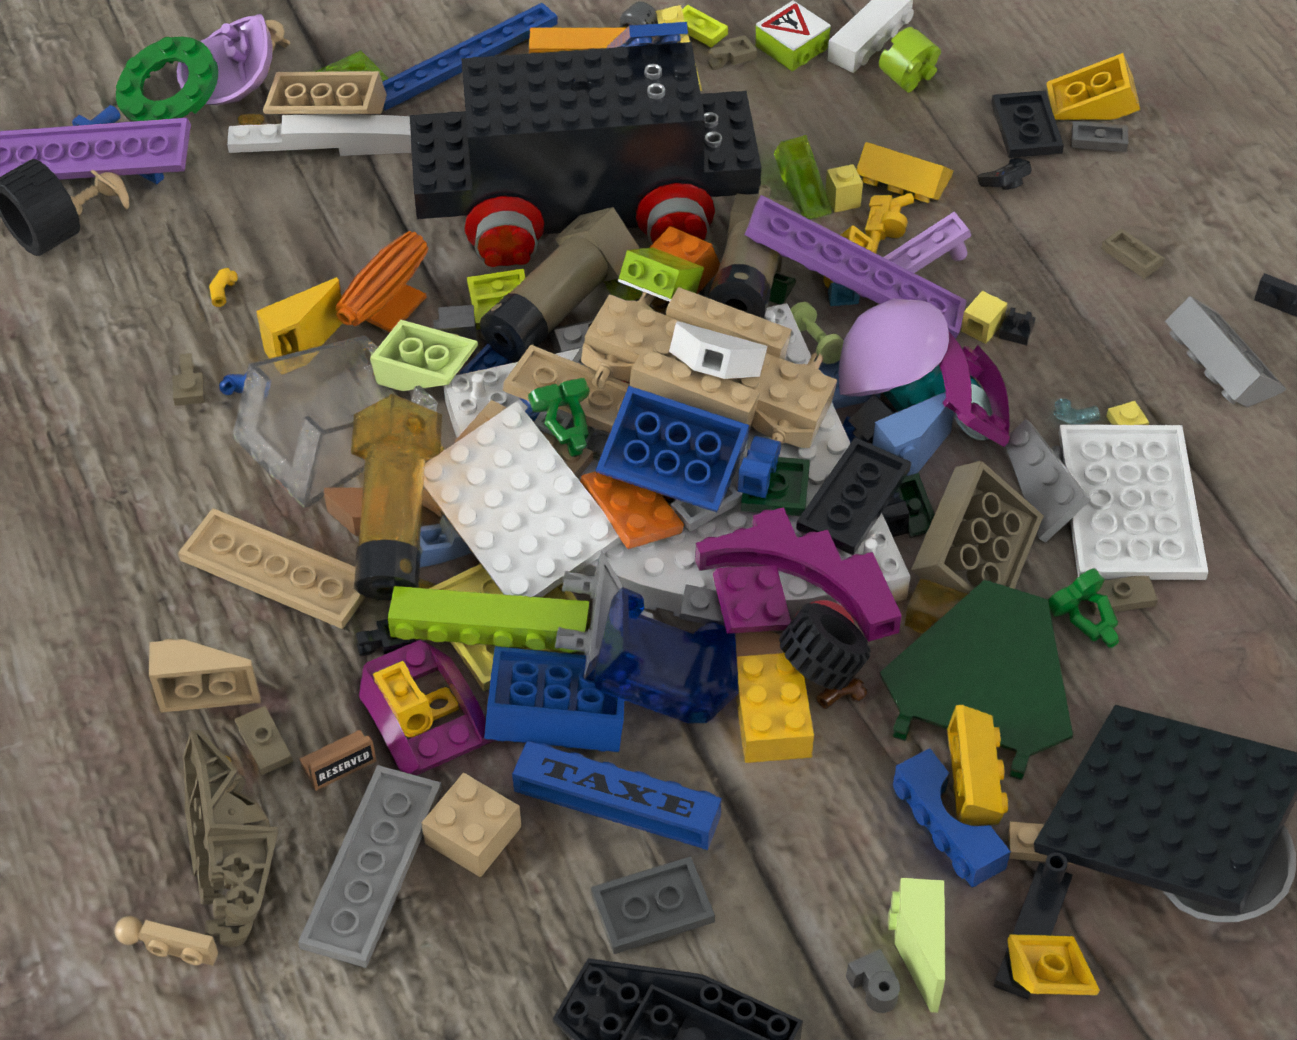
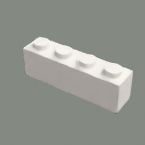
[827,0,914,73]

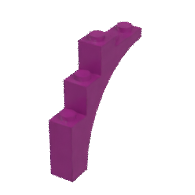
[695,507,902,642]

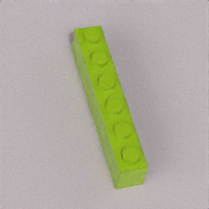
[388,586,590,653]

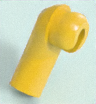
[209,268,238,307]

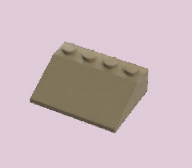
[911,461,1044,602]

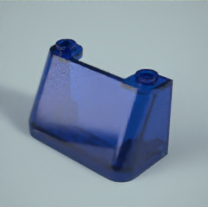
[594,587,739,724]

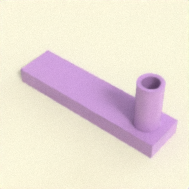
[883,211,971,273]

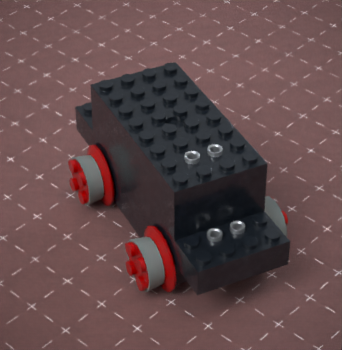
[409,42,762,268]

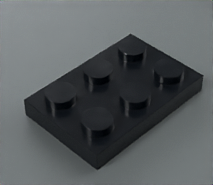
[991,90,1064,158]

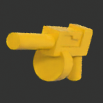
[865,192,915,254]

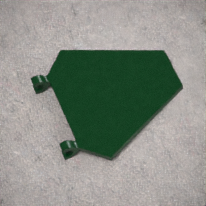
[880,579,1073,780]

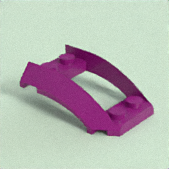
[938,332,1010,447]
[359,640,496,776]

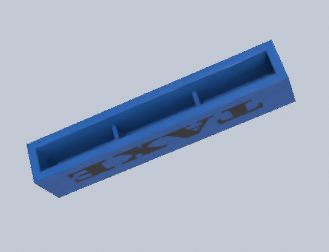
[512,741,722,850]

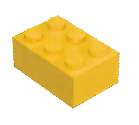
[733,653,814,763]

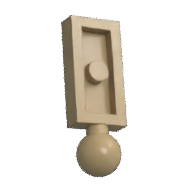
[115,916,218,966]

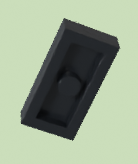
[1254,273,1297,317]

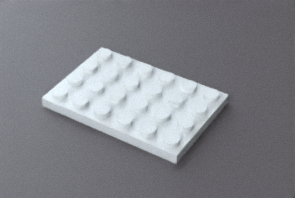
[413,401,622,597]
[1058,425,1208,580]

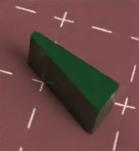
[895,473,935,538]

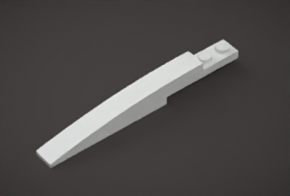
[227,114,412,156]

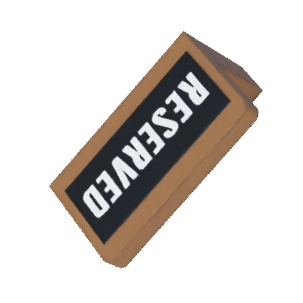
[299,730,377,791]

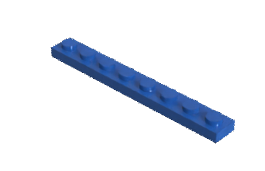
[383,3,558,111]

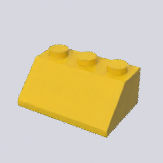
[856,142,954,203]
[947,705,1008,826]

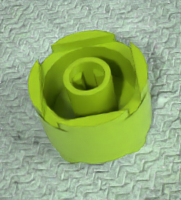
[879,27,941,93]

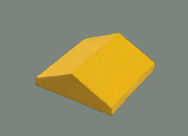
[1007,934,1100,995]

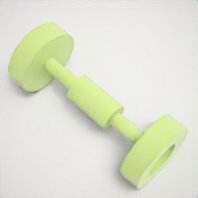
[790,302,844,364]

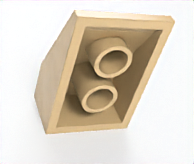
[149,639,261,713]

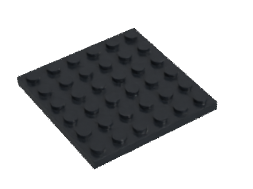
[1034,705,1297,914]

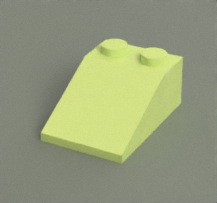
[370,320,478,391]
[888,878,945,1013]

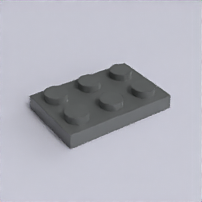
[591,856,715,954]

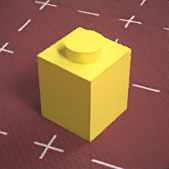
[825,164,863,213]
[961,291,1007,344]

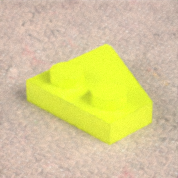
[467,269,525,330]

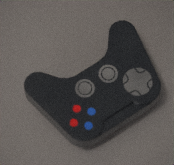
[977,158,1032,190]

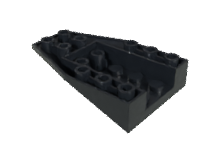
[553,958,803,1040]

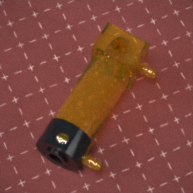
[351,394,444,601]

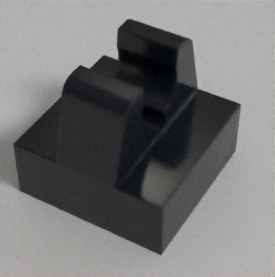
[999,307,1036,346]

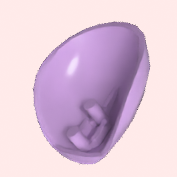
[177,14,272,106]
[838,298,949,397]

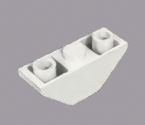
[669,321,768,379]

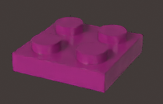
[713,565,791,634]

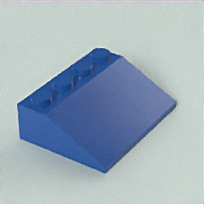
[595,386,749,513]
[484,646,626,752]

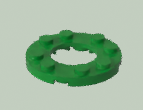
[116,36,219,122]

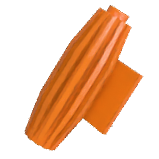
[336,231,428,332]

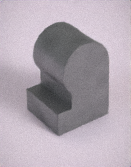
[846,949,900,1013]

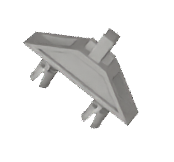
[555,550,653,679]

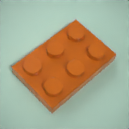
[580,471,684,549]

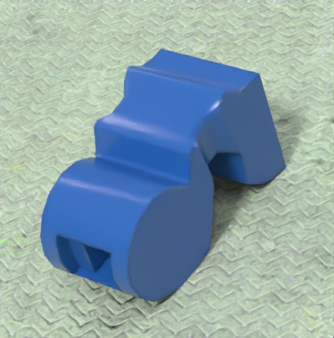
[738,436,781,499]

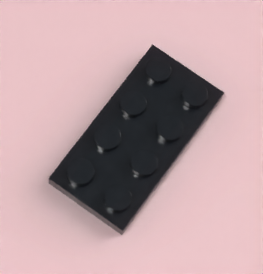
[796,437,911,555]

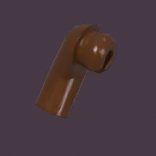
[816,678,868,709]

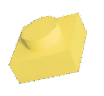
[1106,401,1149,425]

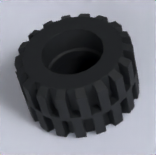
[779,603,871,690]

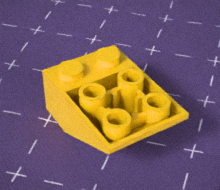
[256,277,342,374]

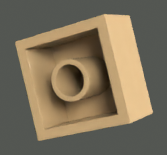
[421,772,521,878]

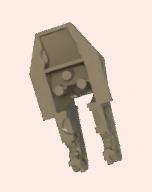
[183,730,278,947]

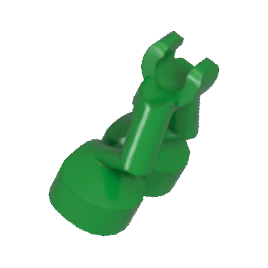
[528,378,590,457]
[1048,568,1119,648]

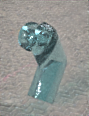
[1054,399,1100,425]

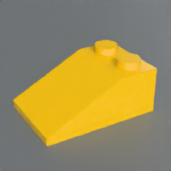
[1046,53,1140,120]

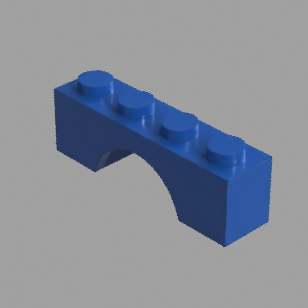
[893,748,1011,888]

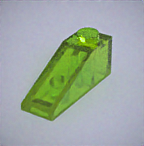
[774,135,832,220]

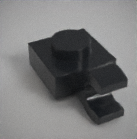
[356,619,416,656]

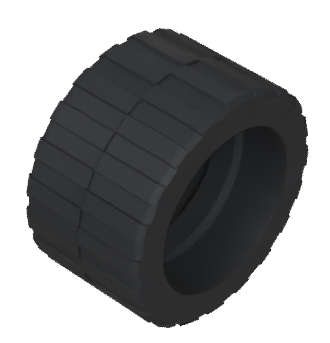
[0,159,80,256]

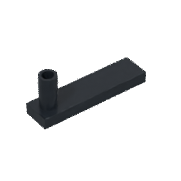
[994,852,1073,1000]

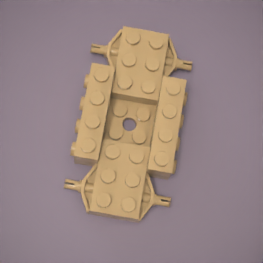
[581,287,837,448]

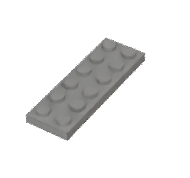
[298,765,442,968]

